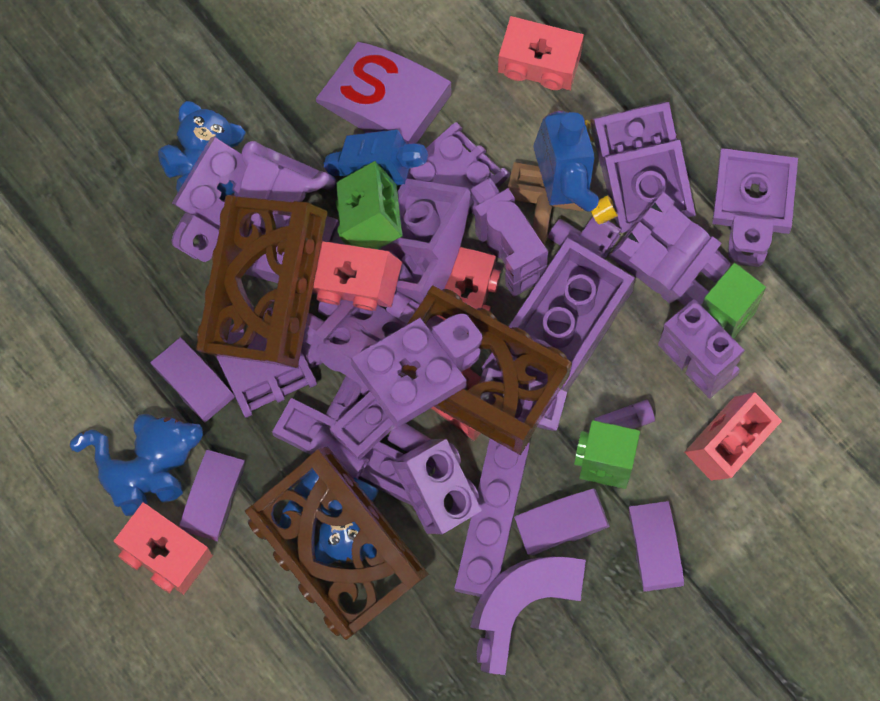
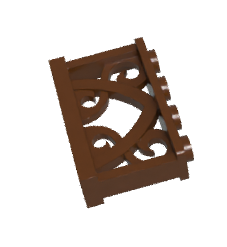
[197,195,327,368]
[398,285,572,455]
[245,446,429,640]

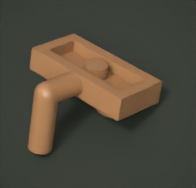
[508,162,583,246]

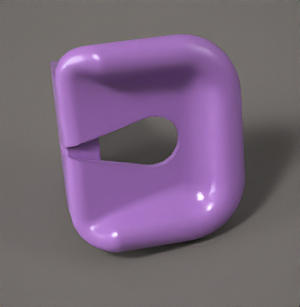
[238,141,337,229]

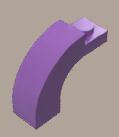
[470,557,586,675]

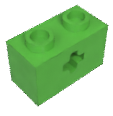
[336,161,402,249]
[702,263,766,339]
[574,420,640,489]

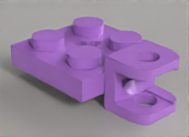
[172,137,253,262]
[712,148,798,267]
[351,314,482,428]

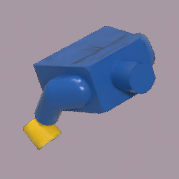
[533,111,618,225]

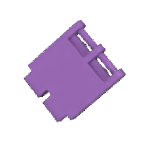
[398,122,510,214]
[216,307,317,418]

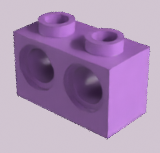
[391,439,482,534]

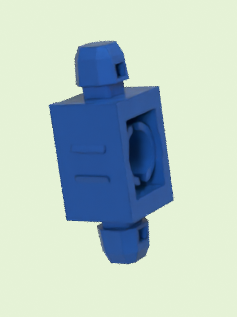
[324,130,428,185]

